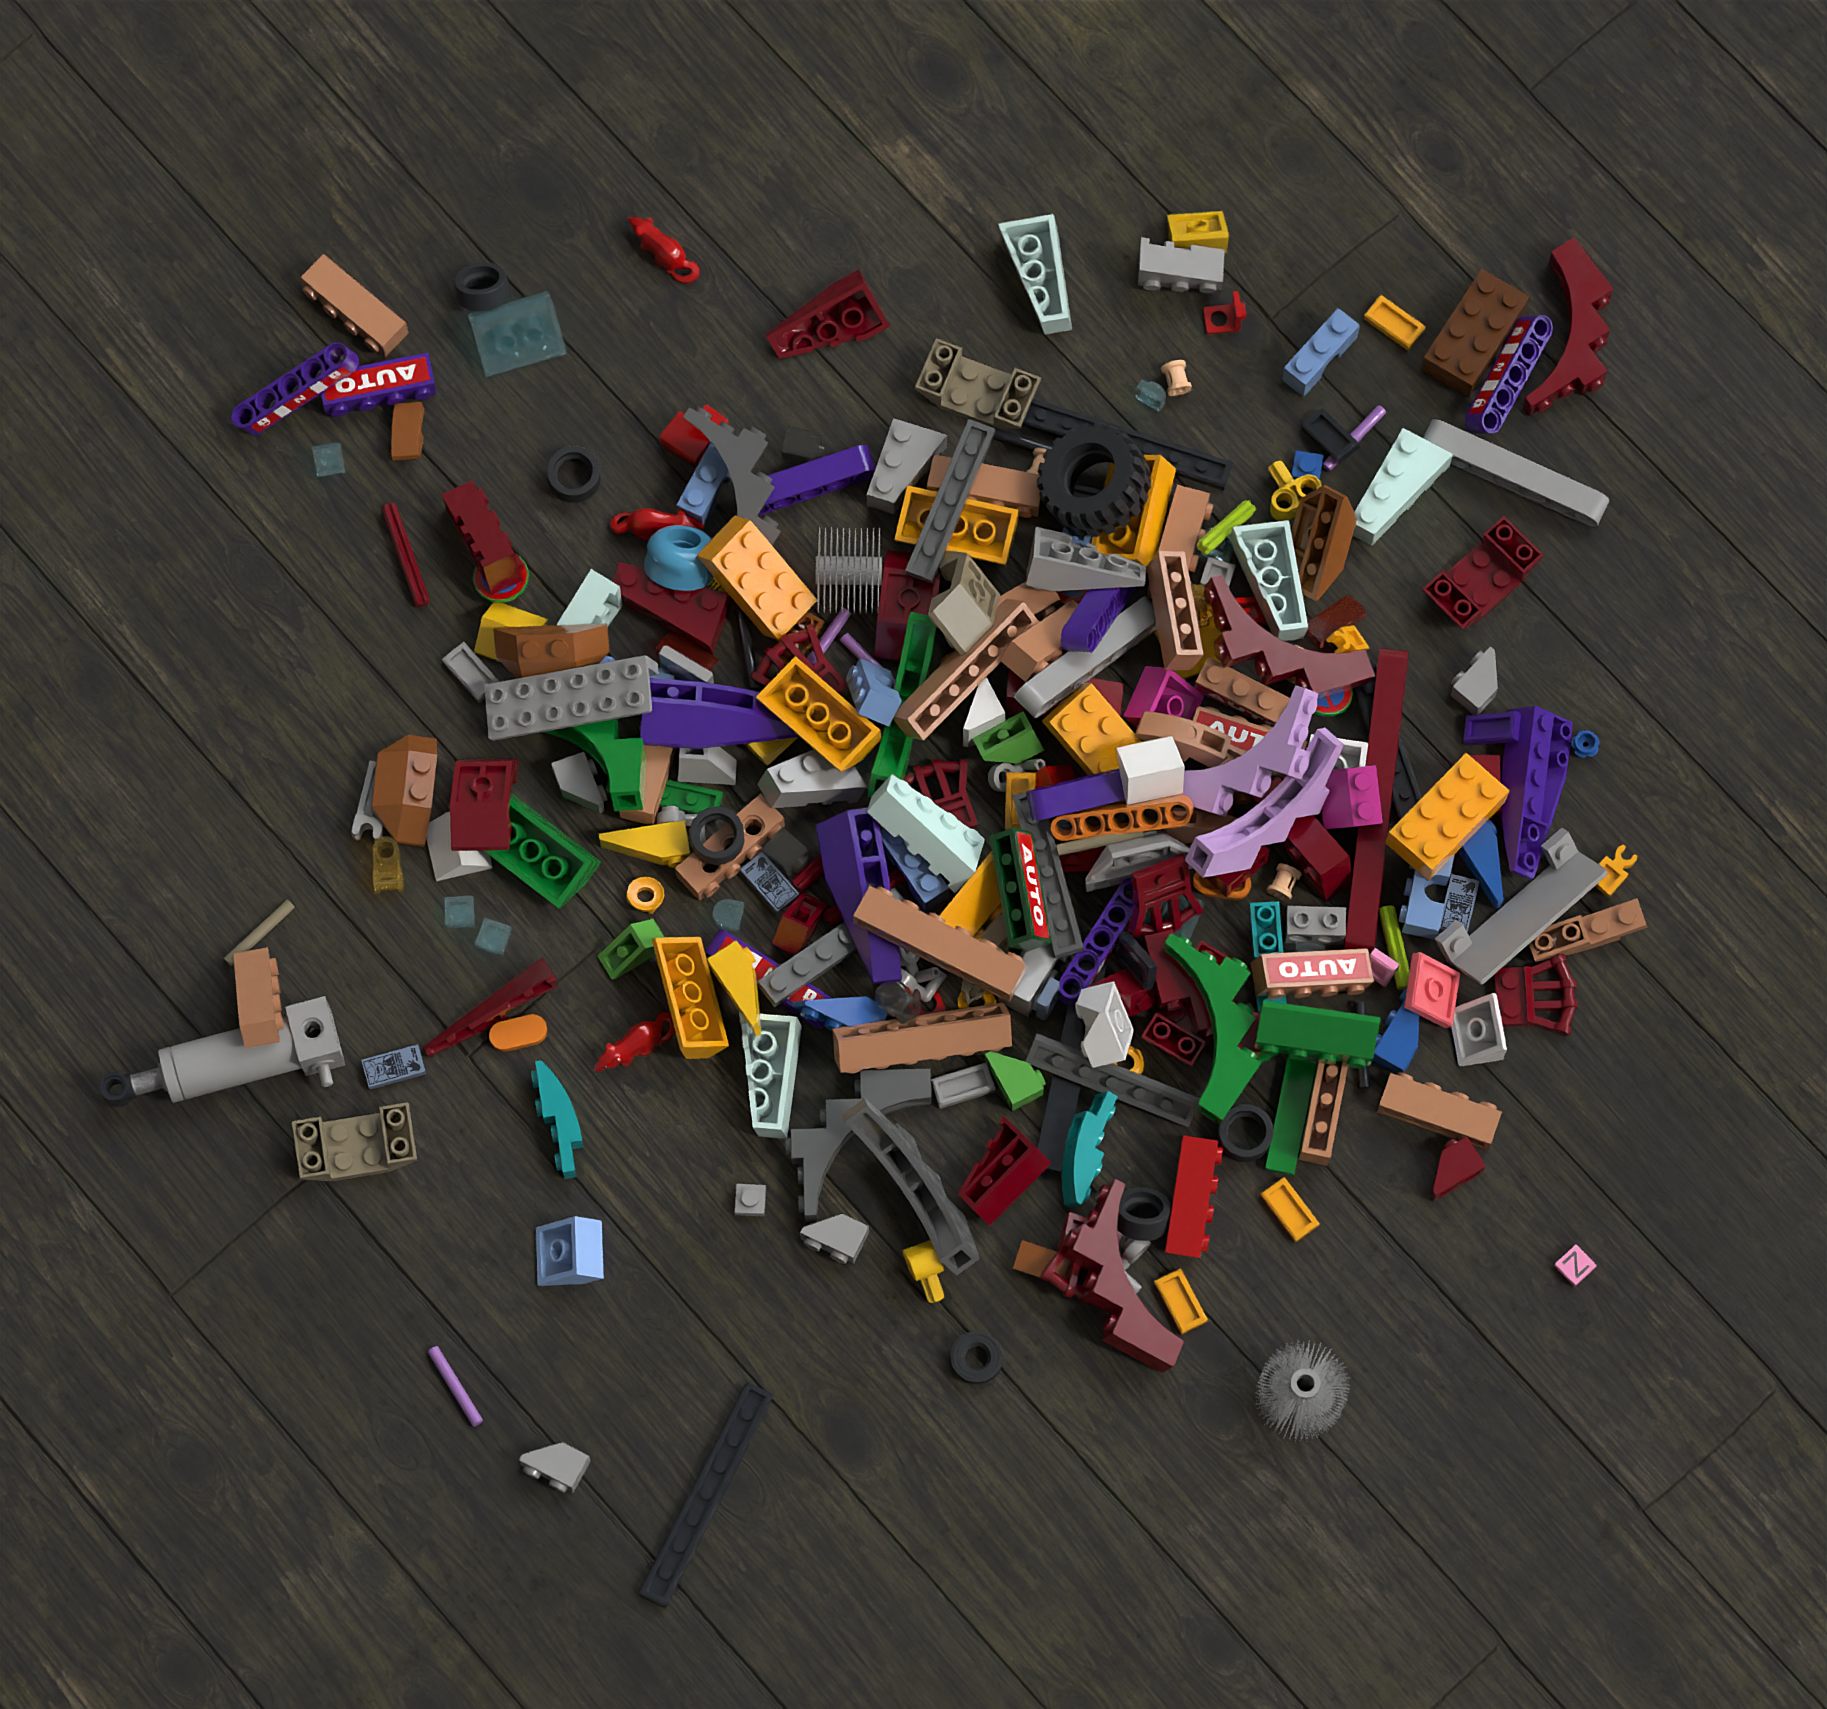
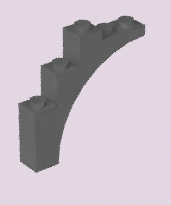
[683,406,781,546]
[786,1069,931,1222]
[842,1098,980,1275]

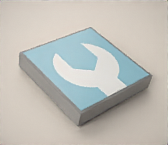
[659,645,714,684]

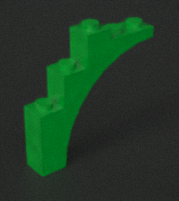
[867,612,937,798]
[541,719,647,811]
[1162,933,1261,1125]

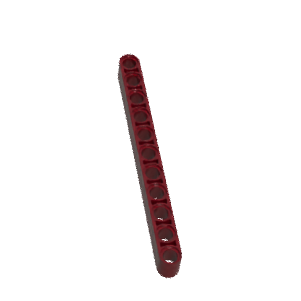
[1345,648,1409,954]

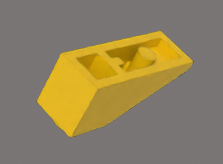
[599,820,690,868]
[707,941,761,1037]

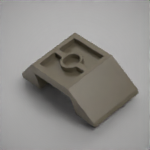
[915,338,1041,429]
[928,550,1000,656]
[292,1102,417,1181]

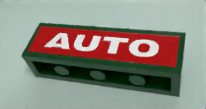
[990,827,1052,951]

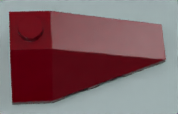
[765,269,890,359]

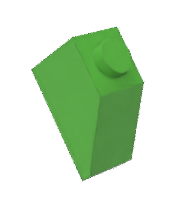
[973,711,1044,764]
[598,919,665,980]
[985,1051,1046,1111]

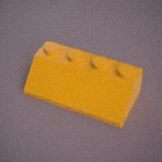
[1091,455,1176,573]
[894,485,1019,565]
[756,656,881,773]
[940,851,1003,940]
[652,937,729,1059]

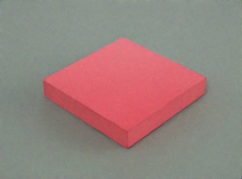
[1404,952,1460,1028]

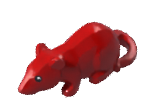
[628,216,700,284]
[610,508,704,540]
[594,1012,675,1072]

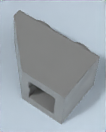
[1450,646,1498,715]
[678,747,737,785]
[551,752,608,813]
[800,1214,869,1264]
[519,1442,590,1493]

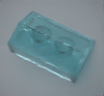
[467,291,567,377]

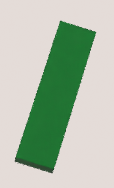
[605,779,723,821]
[1265,1057,1317,1176]

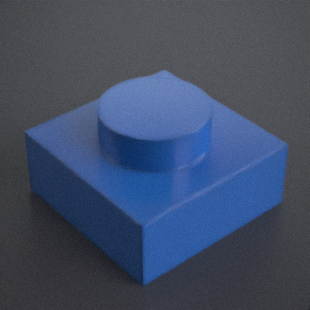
[1291,451,1324,480]

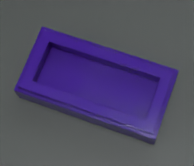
[1463,711,1521,746]

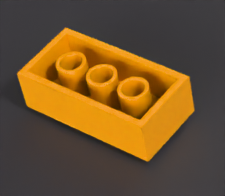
[696,516,818,640]
[1042,683,1142,803]
[1385,753,1509,881]

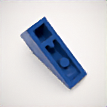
[1458,819,1503,910]

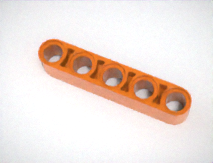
[1051,794,1194,841]

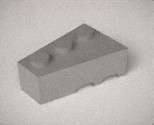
[1138,237,1224,293]
[867,418,947,514]
[757,750,867,808]
[998,944,1069,1017]

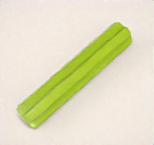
[1196,500,1256,555]
[1379,905,1410,990]

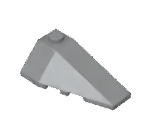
[1026,527,1146,591]

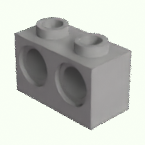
[1285,906,1346,945]

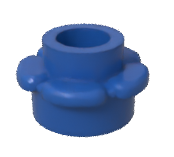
[1571,730,1600,758]

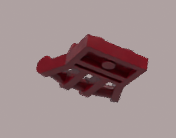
[749,624,848,693]
[903,758,978,829]
[1125,854,1204,940]
[1494,954,1578,1036]
[1039,1212,1122,1304]

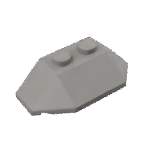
[1085,831,1193,892]

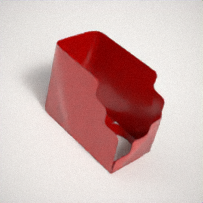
[659,405,729,469]

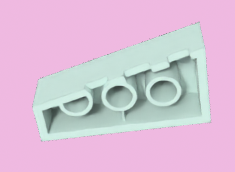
[998,214,1072,334]
[1353,428,1453,546]
[1229,520,1308,641]
[557,569,623,626]
[867,774,985,893]
[739,1012,802,1139]

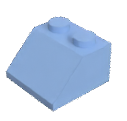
[536,1216,603,1286]

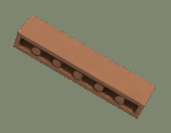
[893,598,1039,741]
[853,886,1026,1002]
[832,1003,1012,1073]

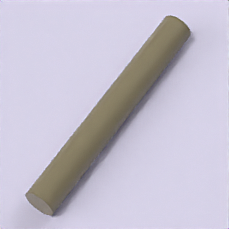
[1056,831,1144,856]
[223,899,295,967]

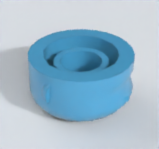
[644,525,714,591]

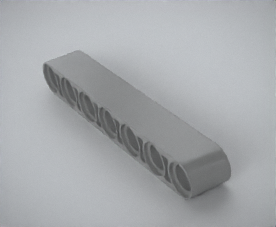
[1423,419,1609,527]
[1014,596,1157,718]

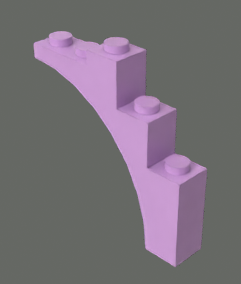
[1181,685,1319,817]
[1185,728,1344,878]

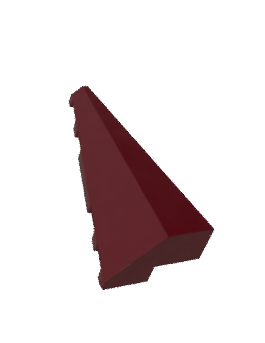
[423,957,558,1058]

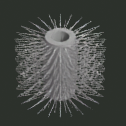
[816,527,882,613]
[1255,1340,1350,1441]

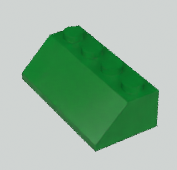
[485,794,601,908]
[1254,1001,1380,1068]

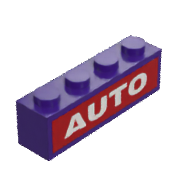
[317,352,437,417]

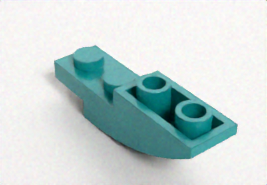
[1250,901,1287,1014]
[531,1060,584,1179]
[1061,1091,1118,1208]

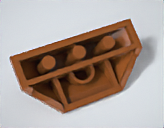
[1291,485,1357,601]
[493,623,610,679]
[371,735,437,847]

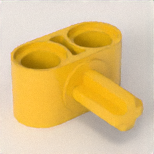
[1268,461,1321,521]
[902,1240,944,1303]

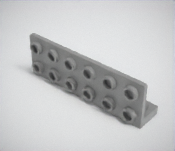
[484,655,659,741]
[1435,828,1608,984]

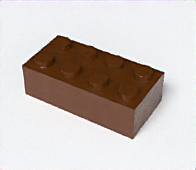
[1421,269,1530,398]

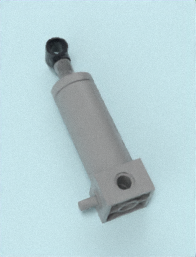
[99,996,345,1107]

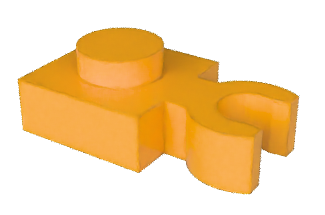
[1326,625,1370,653]
[1595,845,1637,898]

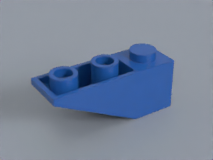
[1372,986,1419,1074]
[792,997,889,1031]

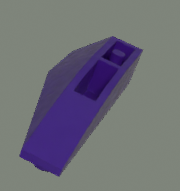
[640,678,799,749]
[1501,706,1573,879]
[816,808,902,984]

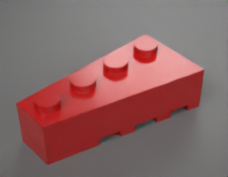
[1165,1135,1223,1258]

